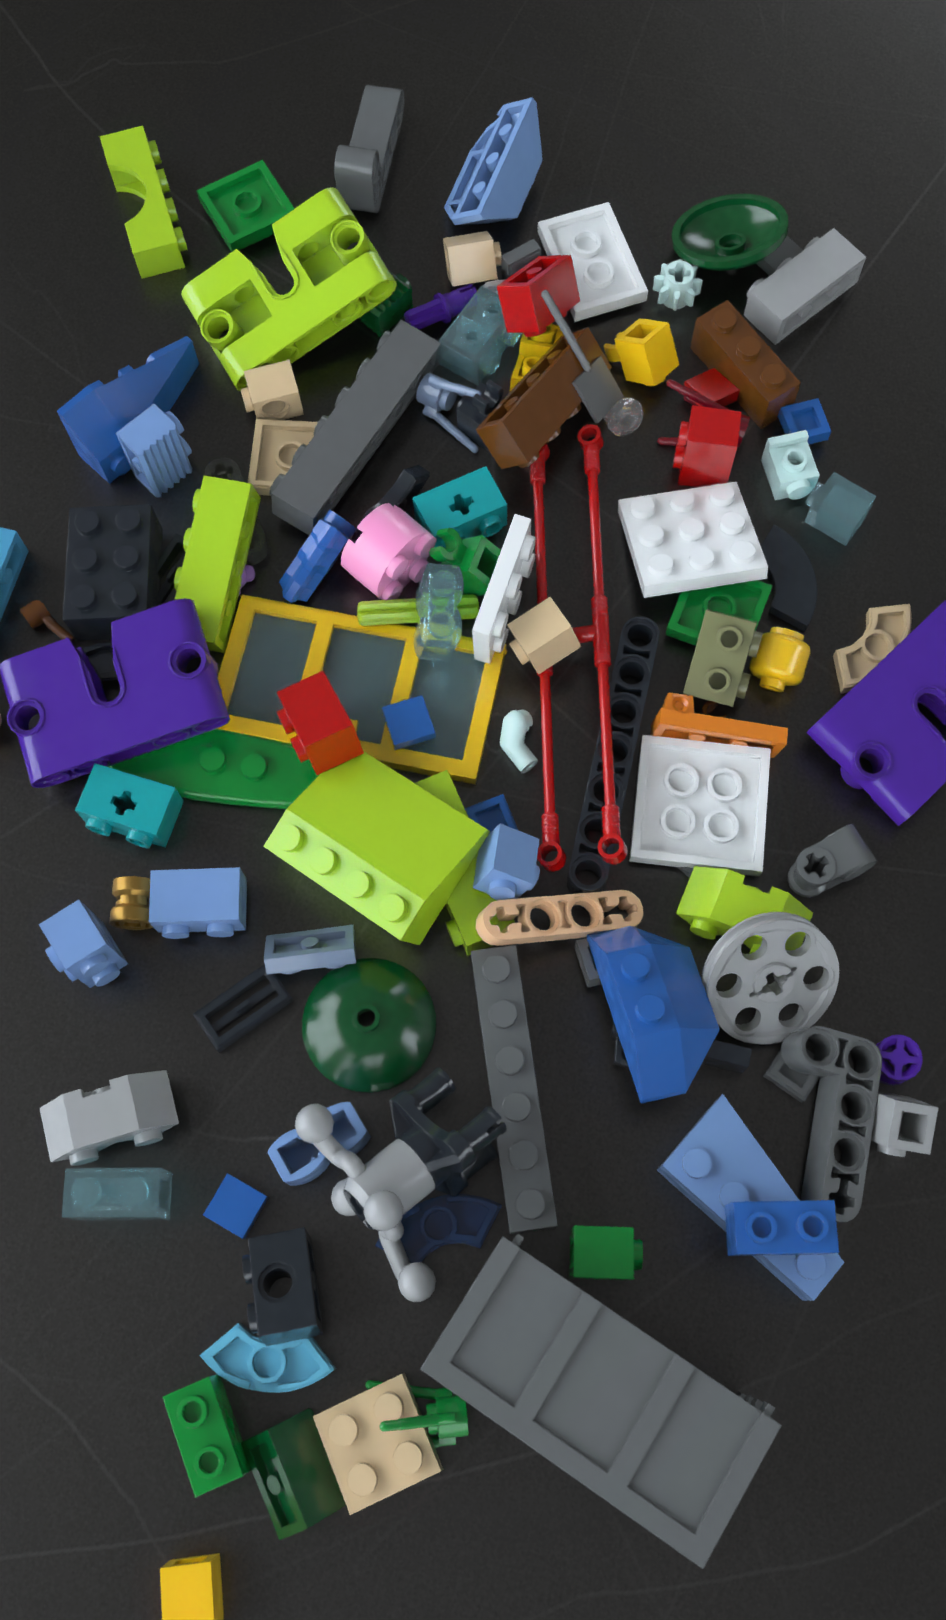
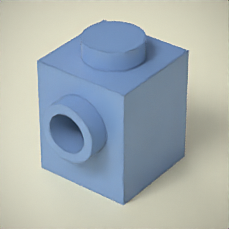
[473,823,540,900]

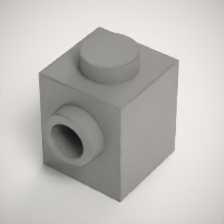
[871,1091,939,1157]

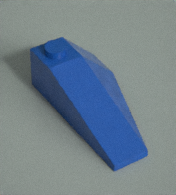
[57,336,199,484]

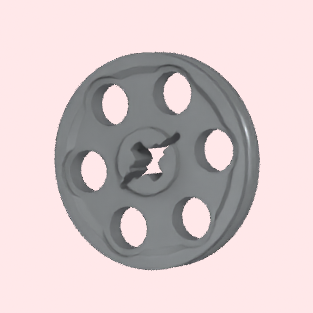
[702,912,839,1044]

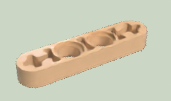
[476,890,643,946]

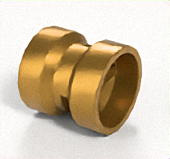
[109,876,153,930]

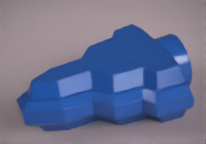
[279,509,357,603]

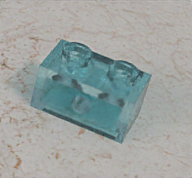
[439,286,521,386]

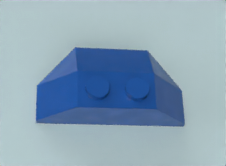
[587,926,720,1104]

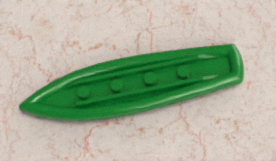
[109,729,320,809]

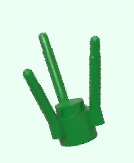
[365,1380,468,1448]

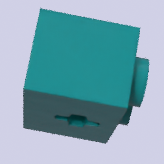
[413,466,507,548]
[75,763,184,848]

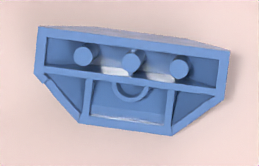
[444,97,543,225]

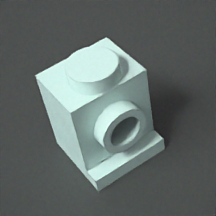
[761,430,820,501]

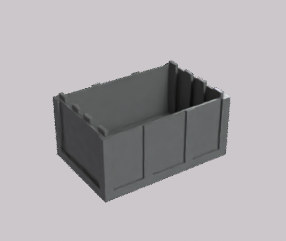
[420,1234,782,1569]

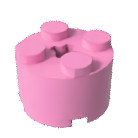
[341,503,437,600]

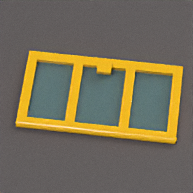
[217,595,507,785]

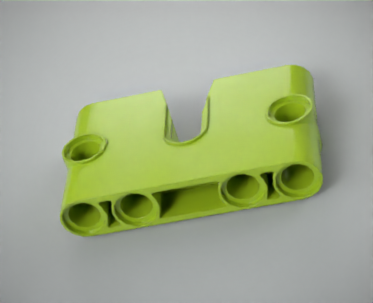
[181,187,397,392]

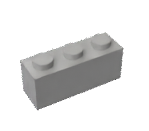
[743,228,866,345]

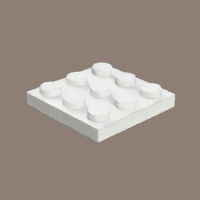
[618,482,768,598]
[629,735,771,876]

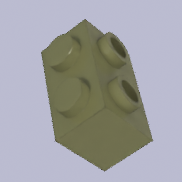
[683,609,763,707]

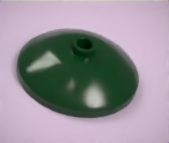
[672,194,789,271]
[302,958,437,1093]

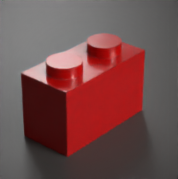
[496,255,580,337]
[673,405,742,487]
[276,671,364,775]

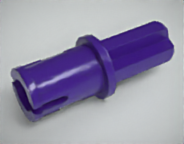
[404,283,480,330]

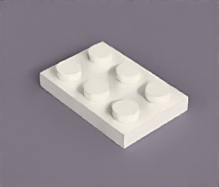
[537,202,648,322]
[472,514,536,664]

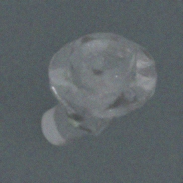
[604,397,643,437]

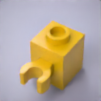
[603,318,680,386]

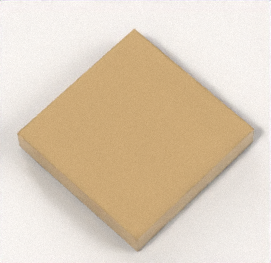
[248,419,318,495]

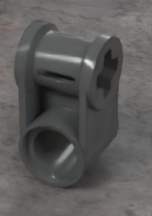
[787,824,878,898]

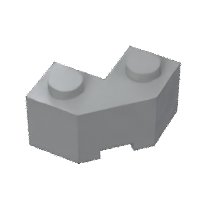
[40,1070,179,1166]

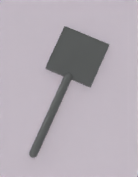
[541,290,624,424]

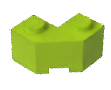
[676,866,813,954]

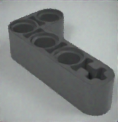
[334,85,404,213]
[781,1026,882,1222]

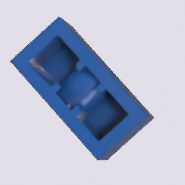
[724,1200,839,1256]

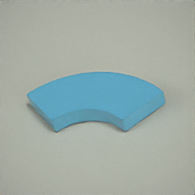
[200,1323,336,1393]

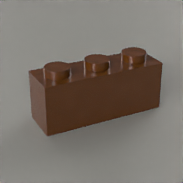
[690,300,801,429]

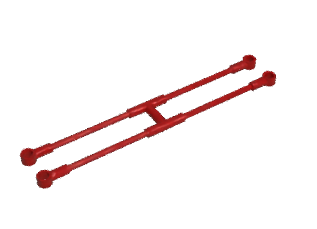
[530,424,628,872]

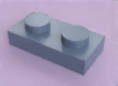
[264,925,356,974]

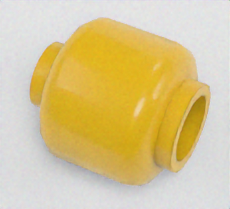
[749,627,810,692]

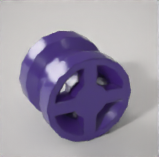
[876,1035,923,1085]

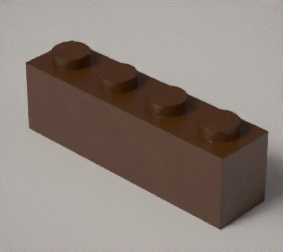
[475,327,612,469]

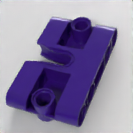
[0,598,230,788]
[806,600,946,825]

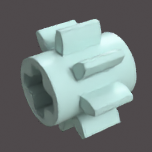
[653,259,703,311]

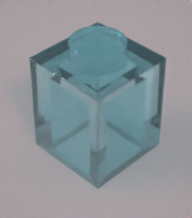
[805,472,876,546]

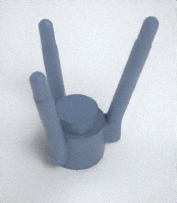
[416,373,482,453]

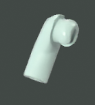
[500,709,538,773]

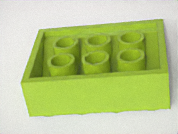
[263,751,490,945]

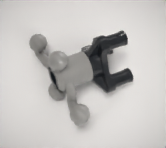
[295,1067,507,1302]

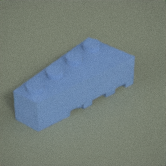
[657,1094,844,1301]

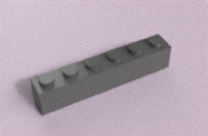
[269,320,441,535]
[471,945,558,1235]

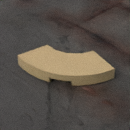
[833,604,912,694]

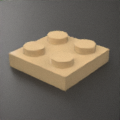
[313,1373,443,1515]

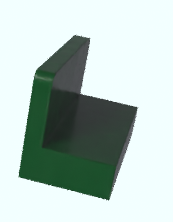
[241,1408,346,1540]

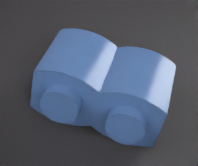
[267,1102,371,1186]

